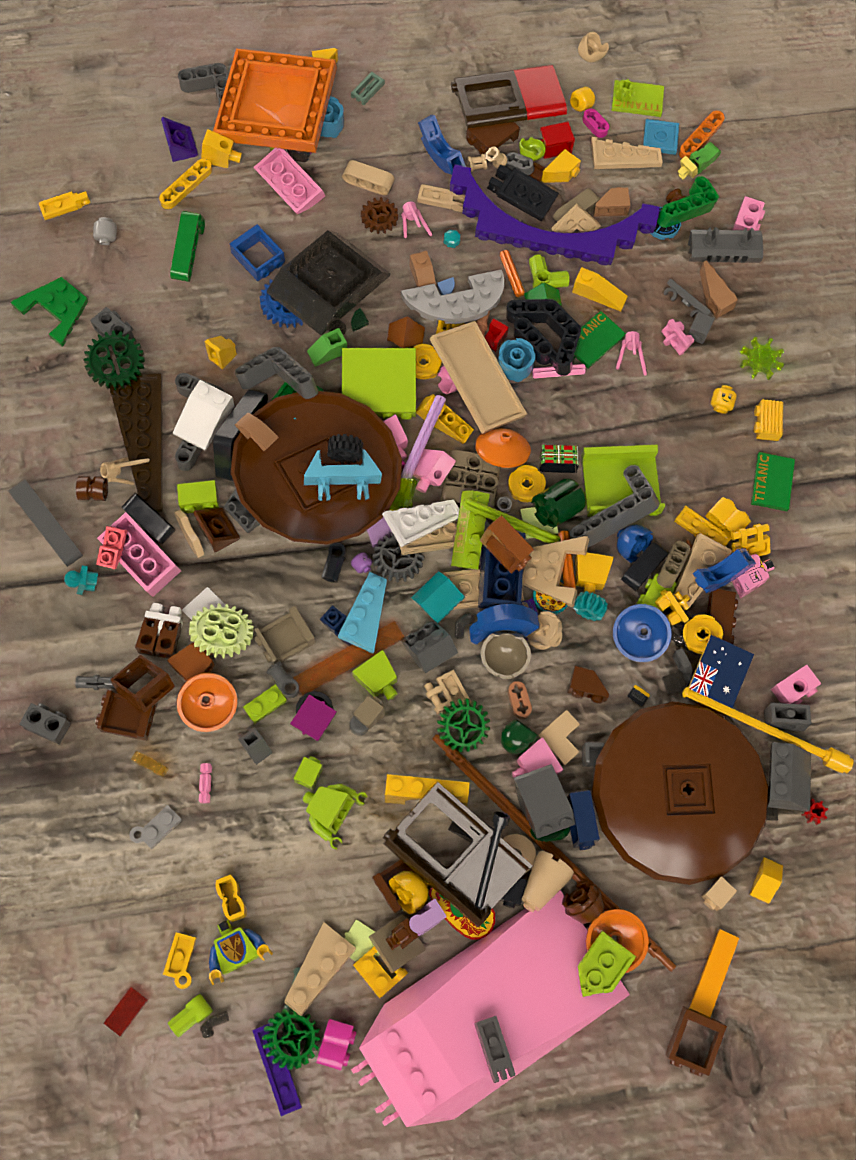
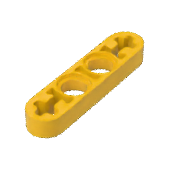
[159,158,212,209]

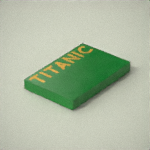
[568,311,626,369]
[751,452,795,511]

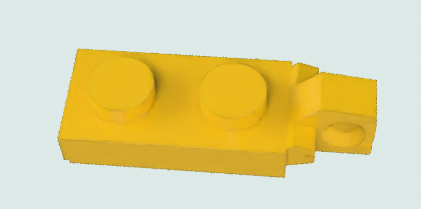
[38,191,90,220]

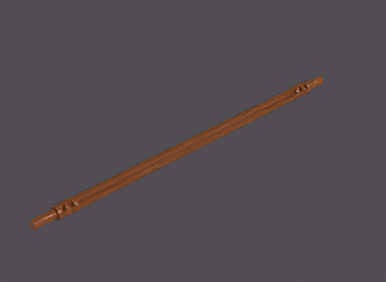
[432,734,676,972]

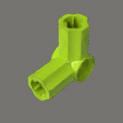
[529,254,569,288]

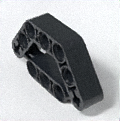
[506,299,581,376]

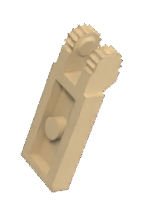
[417,184,465,212]

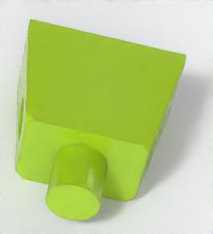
[352,650,398,701]

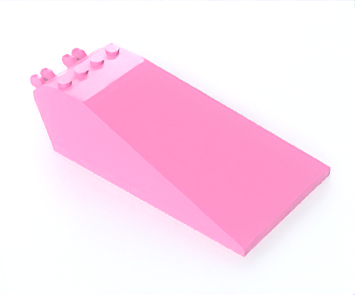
[351,890,630,1127]

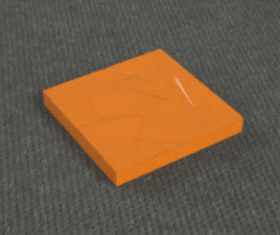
[213,48,337,153]

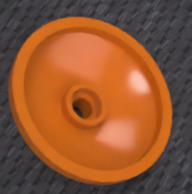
[475,428,531,468]
[177,673,237,732]
[586,909,649,973]

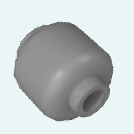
[93,217,117,245]

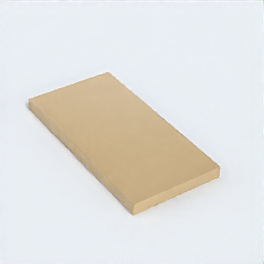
[430,321,527,434]

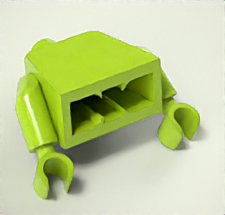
[303,784,368,849]

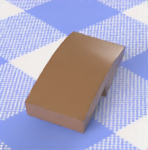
[235,413,279,451]

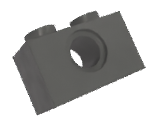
[764,703,812,732]

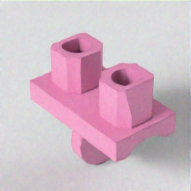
[662,319,694,355]

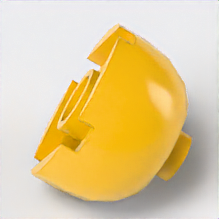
[389,871,429,915]

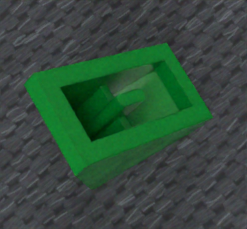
[524,282,562,306]

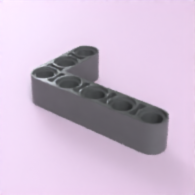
[178,63,228,107]
[234,347,318,399]
[175,373,224,471]
[570,465,660,548]
[8,479,83,567]

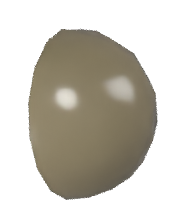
[481,631,531,679]

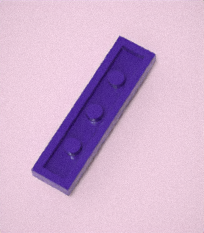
[252,1024,302,1116]

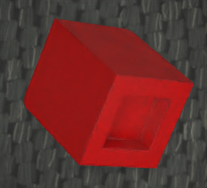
[484,318,509,352]

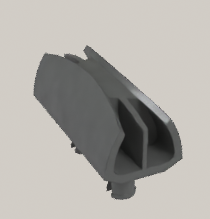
[688,227,763,263]

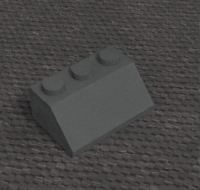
[768,742,811,812]

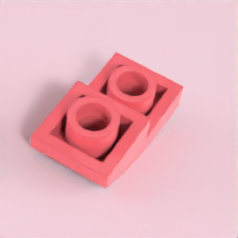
[96,526,127,569]

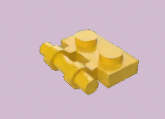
[731,524,770,556]

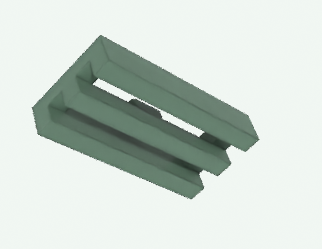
[351,72,385,105]

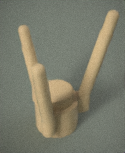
[100,457,150,485]

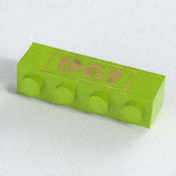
[451,490,490,570]

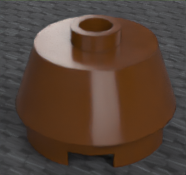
[562,881,604,924]

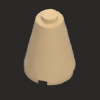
[522,851,574,912]

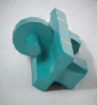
[64,566,98,595]

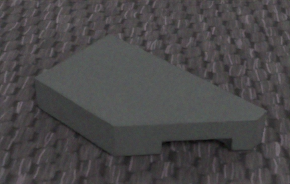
[672,648,693,687]

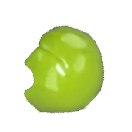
[519,137,546,161]

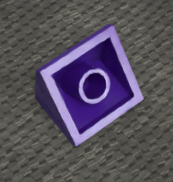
[161,117,198,162]

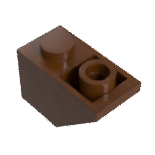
[567,666,609,704]

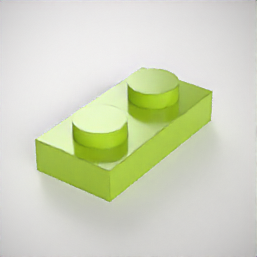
[243,684,287,724]

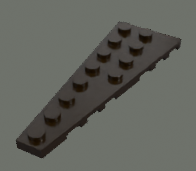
[109,373,163,512]

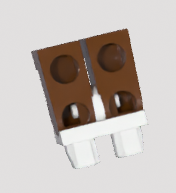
[135,603,183,659]

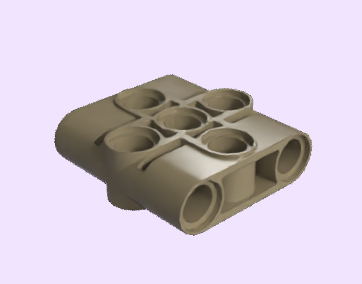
[440,450,501,509]

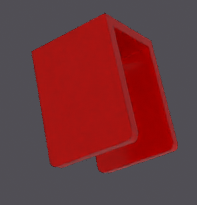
[540,122,575,159]

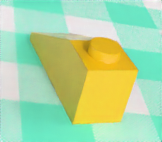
[572,267,628,312]

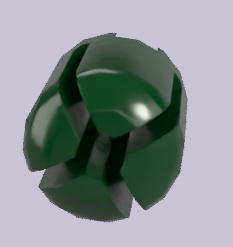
[531,479,586,529]

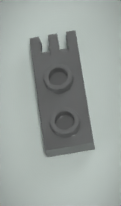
[474,1016,515,1083]

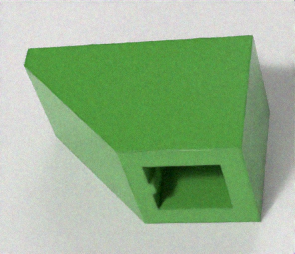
[307,328,347,367]

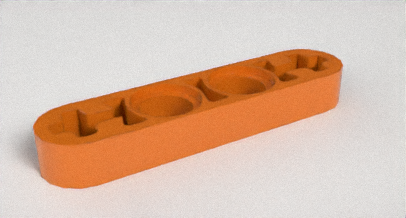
[679,111,725,159]

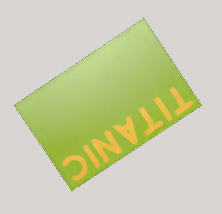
[611,80,664,117]

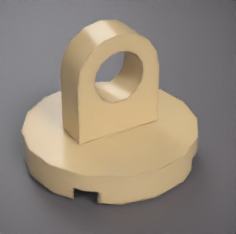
[527,611,562,650]

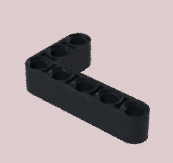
[213,390,268,482]

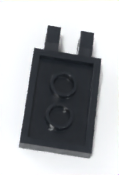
[487,164,559,222]

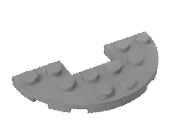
[401,270,504,324]

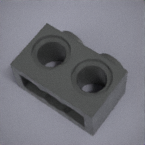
[90,307,134,352]
[19,703,71,745]

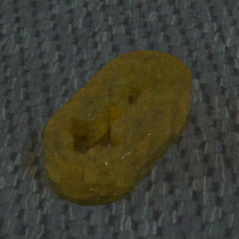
[130,751,168,778]

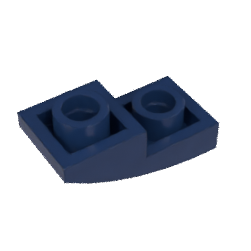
[320,605,353,647]

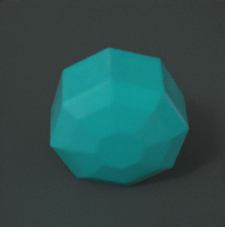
[444,230,460,248]

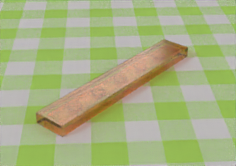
[293,621,404,696]

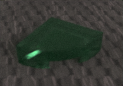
[351,308,369,332]

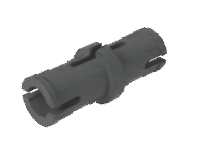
[75,675,115,690]

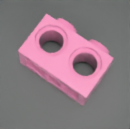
[732,196,765,231]

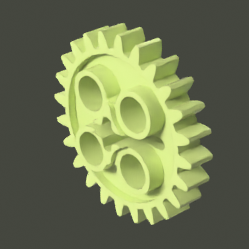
[189,603,254,658]

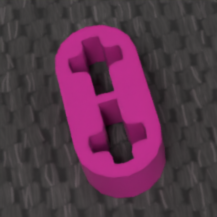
[582,109,609,138]

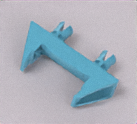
[304,450,382,501]

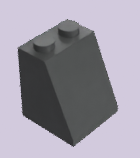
[514,764,575,839]

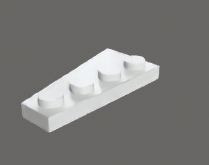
[382,499,460,547]

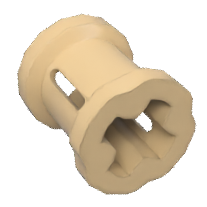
[485,146,507,168]
[467,154,487,172]

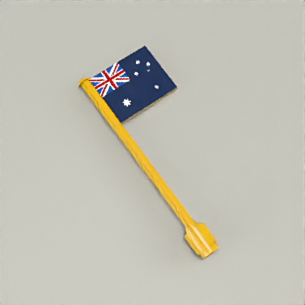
[682,635,854,773]

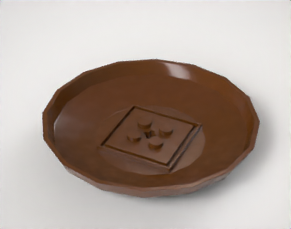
[231,391,402,545]
[592,701,769,885]

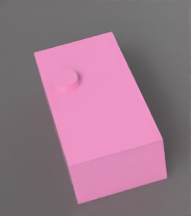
[97,512,181,597]

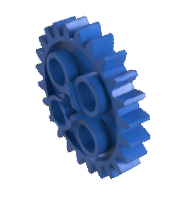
[260,273,318,328]

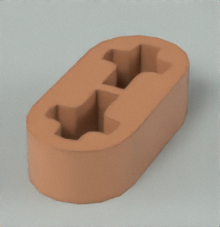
[508,681,532,719]

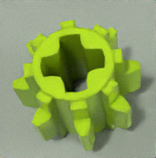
[614,79,636,102]

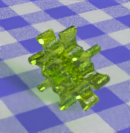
[740,337,784,380]

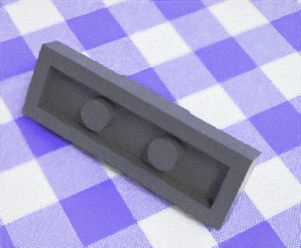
[663,278,713,318]

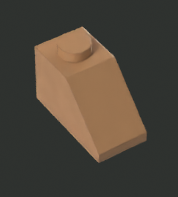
[593,187,630,217]
[410,251,437,288]

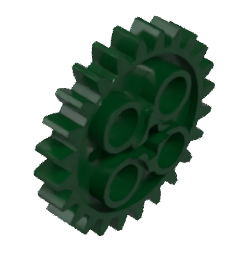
[83,330,145,390]

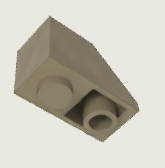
[353,695,386,729]

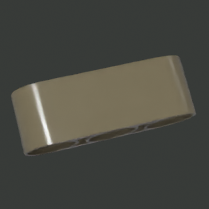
[553,188,600,222]
[657,541,691,588]

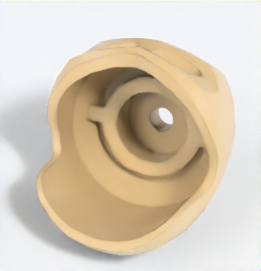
[578,32,609,63]

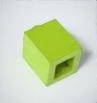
[293,756,323,790]

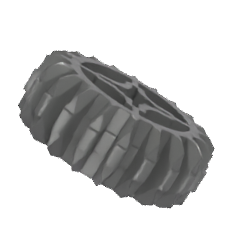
[373,532,424,583]

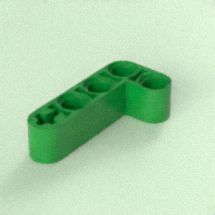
[657,176,719,228]
[170,211,205,282]

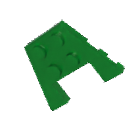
[11,277,88,347]

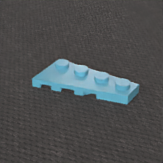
[338,572,387,653]

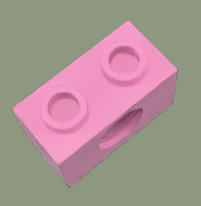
[771,665,821,704]

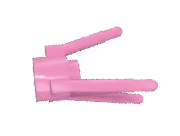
[401,202,432,238]
[616,331,647,376]

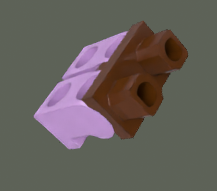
[386,899,447,950]

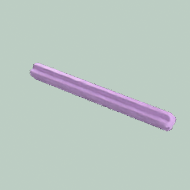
[396,395,446,499]

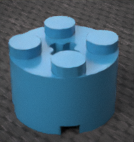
[320,96,344,138]
[498,338,535,382]

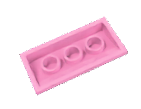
[254,148,325,214]

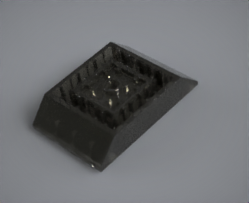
[267,230,390,336]

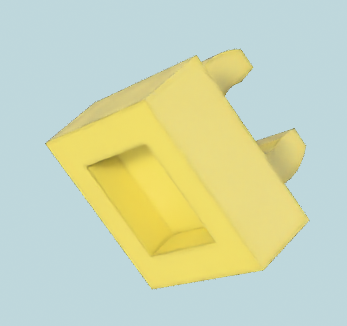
[678,156,698,180]

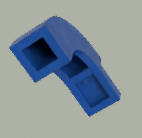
[418,115,466,175]
[693,548,756,593]
[469,604,539,645]

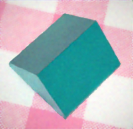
[411,571,465,624]

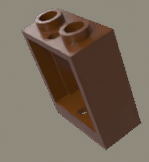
[110,655,175,713]
[665,1006,727,1077]

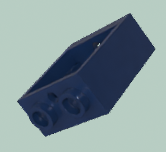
[567,790,600,850]

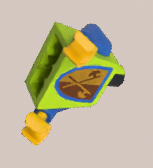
[209,920,273,985]

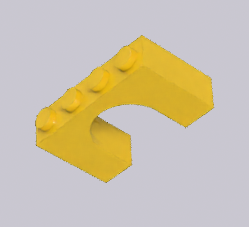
[385,774,470,807]

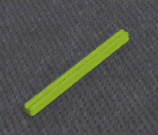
[463,498,561,544]

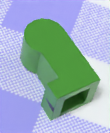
[689,142,721,174]

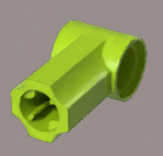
[168,994,213,1038]

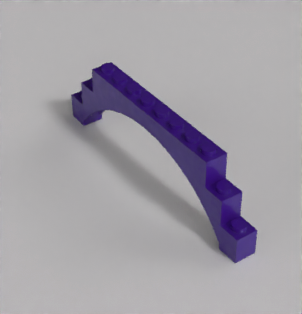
[450,164,660,265]

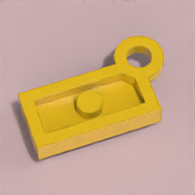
[163,932,197,989]

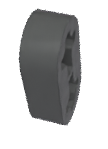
[505,152,534,175]

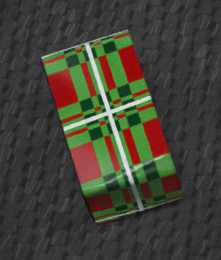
[539,445,579,473]

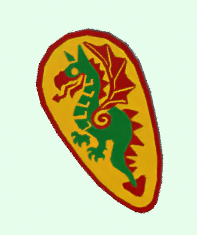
[429,887,495,940]

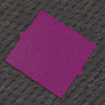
[290,695,337,741]

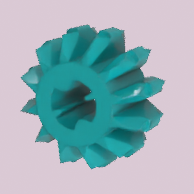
[573,591,608,621]

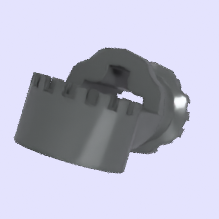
[266,661,300,698]

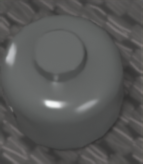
[350,716,369,736]

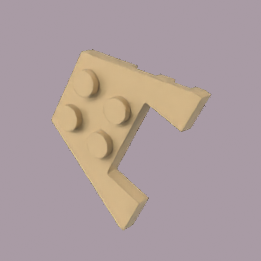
[522,536,589,607]

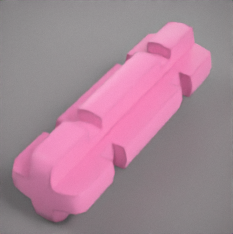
[199,763,212,804]

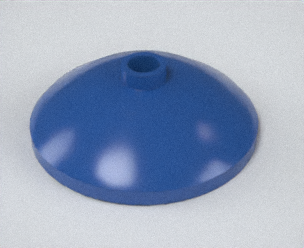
[613,604,672,662]

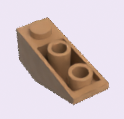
[700,260,738,318]

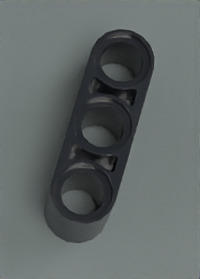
[122,493,176,544]
[621,540,669,592]

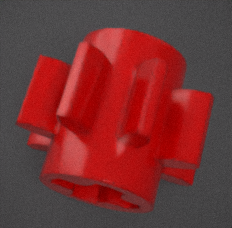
[801,799,828,825]

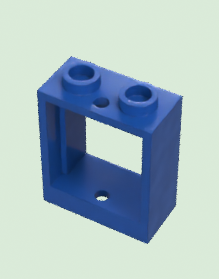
[229,224,285,282]

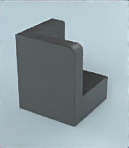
[688,312,715,344]
[582,742,605,767]

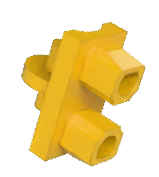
[655,589,690,626]

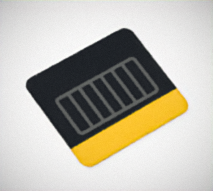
[627,685,650,706]

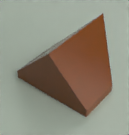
[387,316,425,348]

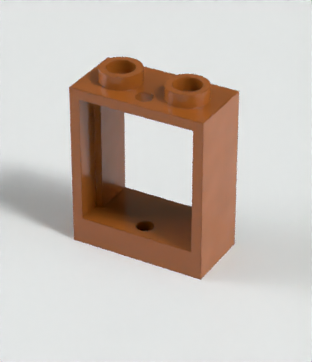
[480,515,534,574]

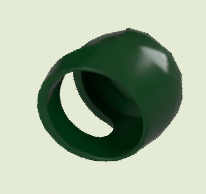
[500,719,539,755]

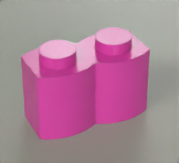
[316,1019,357,1070]

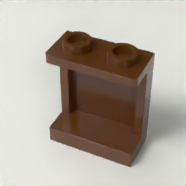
[466,122,520,155]
[95,690,158,741]
[372,860,431,914]

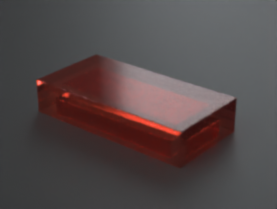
[103,987,148,1036]

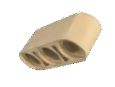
[342,160,395,195]

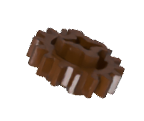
[361,197,399,234]

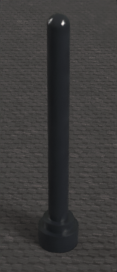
[475,811,510,909]

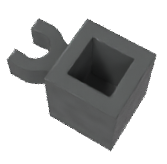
[238,726,273,765]

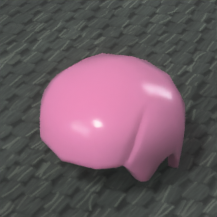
[438,366,457,395]

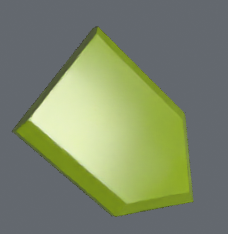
[578,931,636,997]

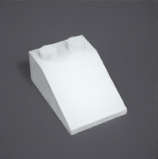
[173,380,235,451]

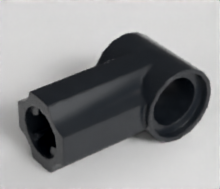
[321,542,346,583]

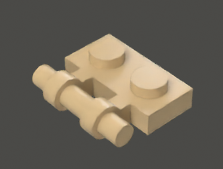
[424,670,471,720]

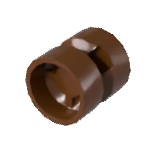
[76,476,108,501]

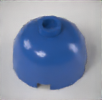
[617,524,653,563]

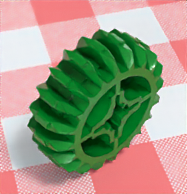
[437,698,490,752]
[262,1009,321,1070]

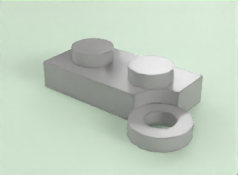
[129,805,182,849]

